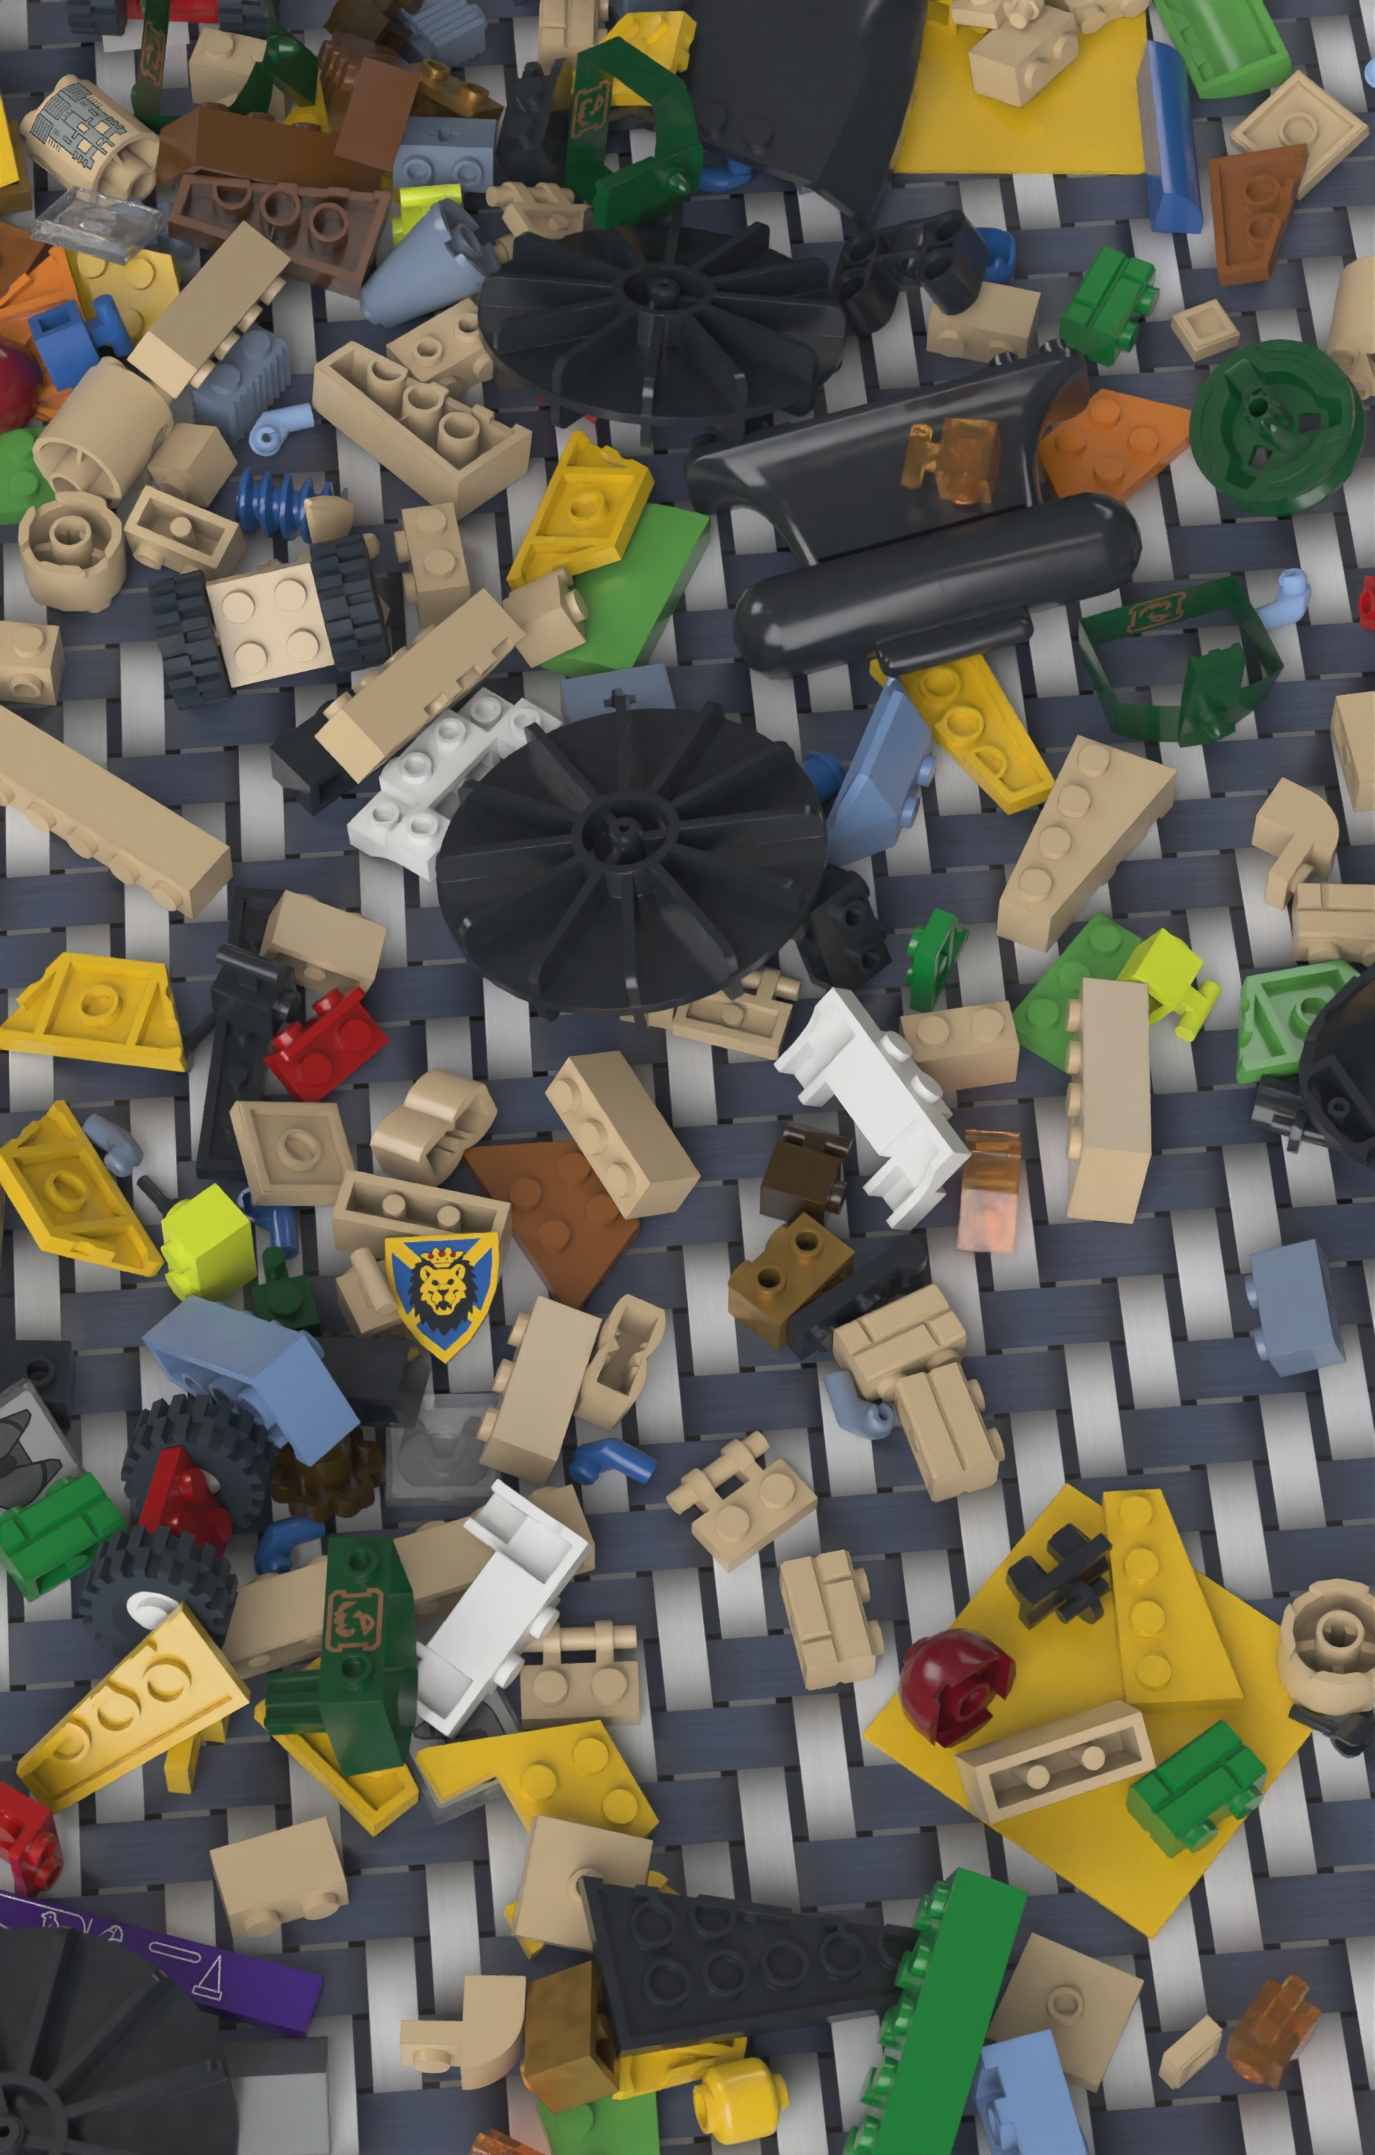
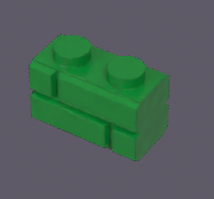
[1058,246,1160,367]
[0,1471,128,1603]
[1126,1720,1267,1858]

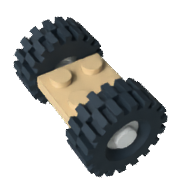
[148,533,391,711]

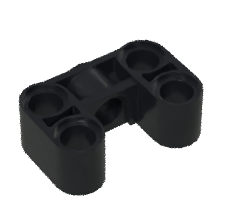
[830,209,990,335]

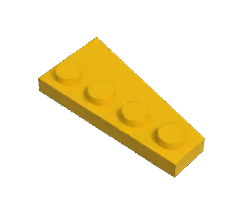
[869,654,1055,815]
[16,1601,251,1816]

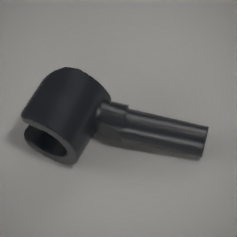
[175,1013,216,1076]
[137,1175,184,1220]
[1288,1704,1374,1758]

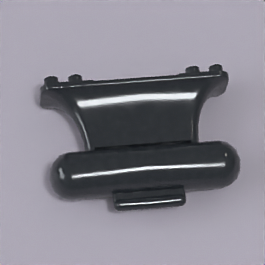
[683,338,1143,680]

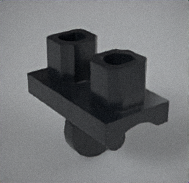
[1249,1073,1339,1154]
[1006,1523,1113,1630]

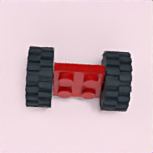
[79,1394,276,1661]

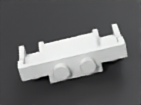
[347,687,564,882]
[774,987,972,1231]
[416,1479,593,1741]

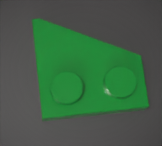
[905,908,969,1013]

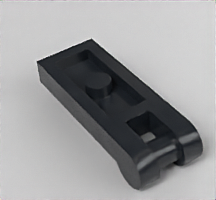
[787,1239,927,1361]

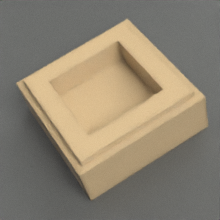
[1171,299,1240,362]
[1159,2014,1223,2090]

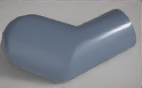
[82,1113,144,1177]
[823,1370,896,1440]

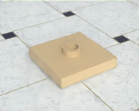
[1228,70,1369,201]
[229,1101,356,1206]
[511,1815,653,1954]
[984,1932,1144,2093]

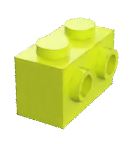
[161,1183,257,1302]

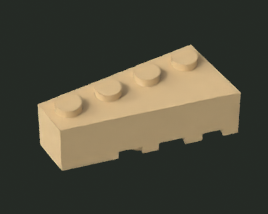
[127,220,291,399]
[312,341,532,521]
[314,588,527,784]
[996,735,1178,953]
[1065,977,1152,1224]

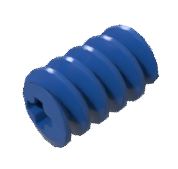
[235,467,348,545]

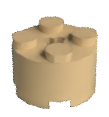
[18,491,127,613]
[1276,1578,1375,1716]

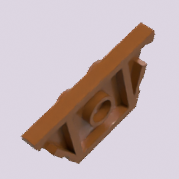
[462,1140,640,1312]

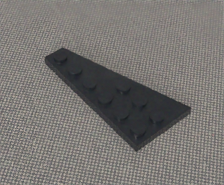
[578,1875,920,2058]

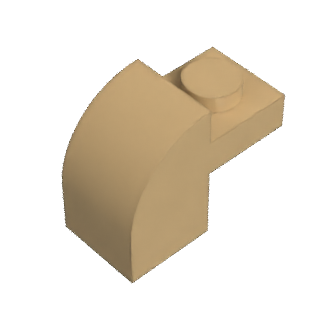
[1251,777,1339,911]
[400,1975,527,2090]

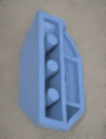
[826,676,937,867]

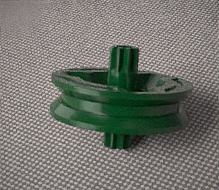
[1189,339,1366,517]

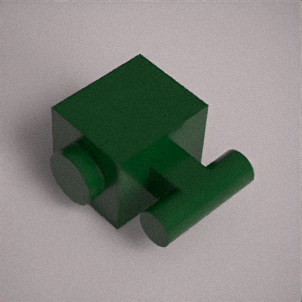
[252,1246,321,1336]

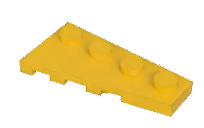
[1102,1489,1244,1713]

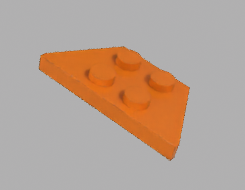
[0,244,87,422]
[1038,388,1192,503]

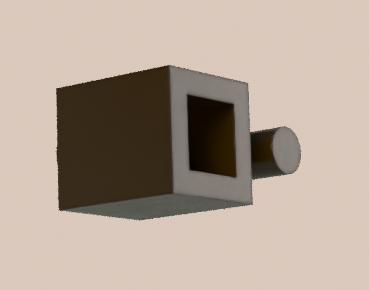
[323,0,423,54]
[759,1121,853,1228]

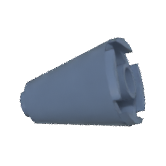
[359,198,501,329]

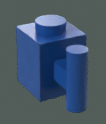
[27,294,135,392]

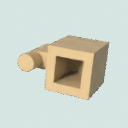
[133,422,238,507]
[503,566,589,668]
[335,1247,416,1341]

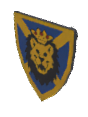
[385,1232,500,1365]

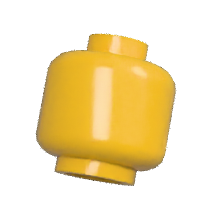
[693,2057,789,2145]

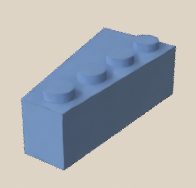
[141,1294,361,1467]
[971,2028,1090,2155]

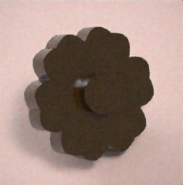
[269,1426,386,1523]

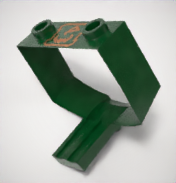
[131,0,319,135]
[564,36,703,231]
[1079,575,1284,748]
[263,1537,418,1777]

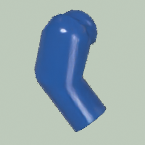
[698,159,755,194]
[237,1186,299,1260]
[568,1437,658,1485]
[253,1517,325,1575]

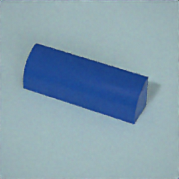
[1136,40,1203,234]

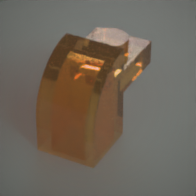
[957,1129,1021,1254]

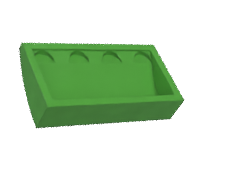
[1152,0,1293,99]
[537,503,710,678]

